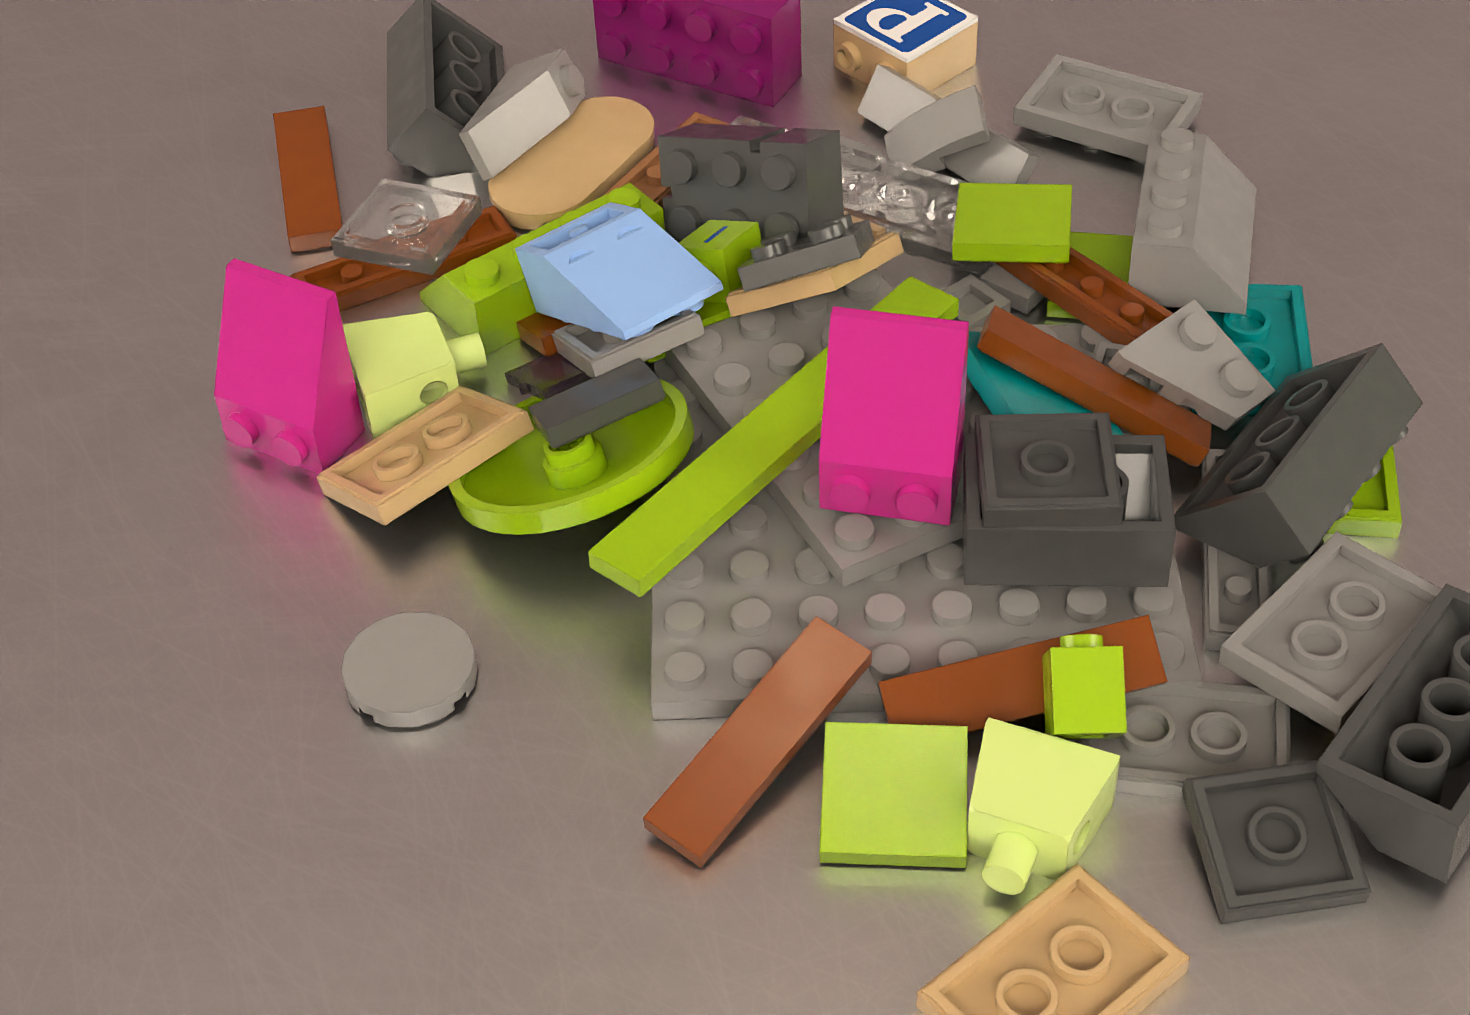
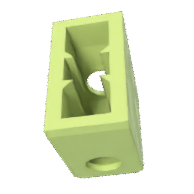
[343,312,487,440]
[967,717,1121,895]

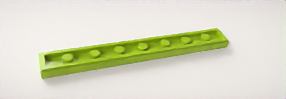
[588,276,959,598]

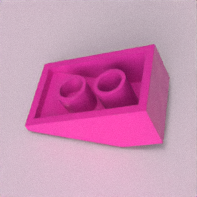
[214,258,365,474]
[819,306,969,526]

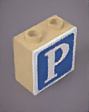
[833,0,978,91]

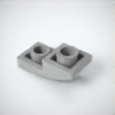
[884,85,990,185]

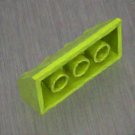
[419,183,665,355]

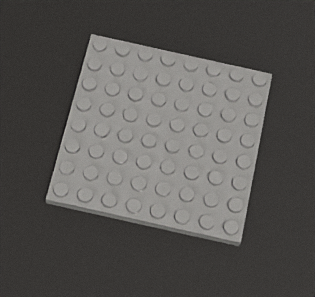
[651,323,1203,720]

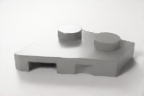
[1107,299,1276,431]

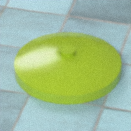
[448,378,695,535]

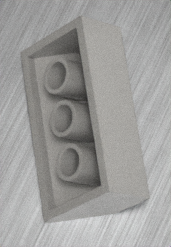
[1128,127,1256,314]

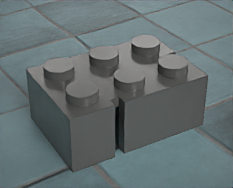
[658,123,844,243]

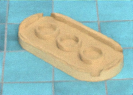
[488,96,655,231]

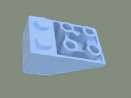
[515,202,724,341]

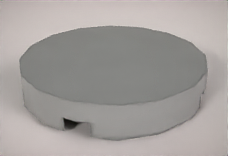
[341,612,478,727]

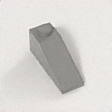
[459,48,587,181]

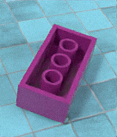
[593,0,802,107]

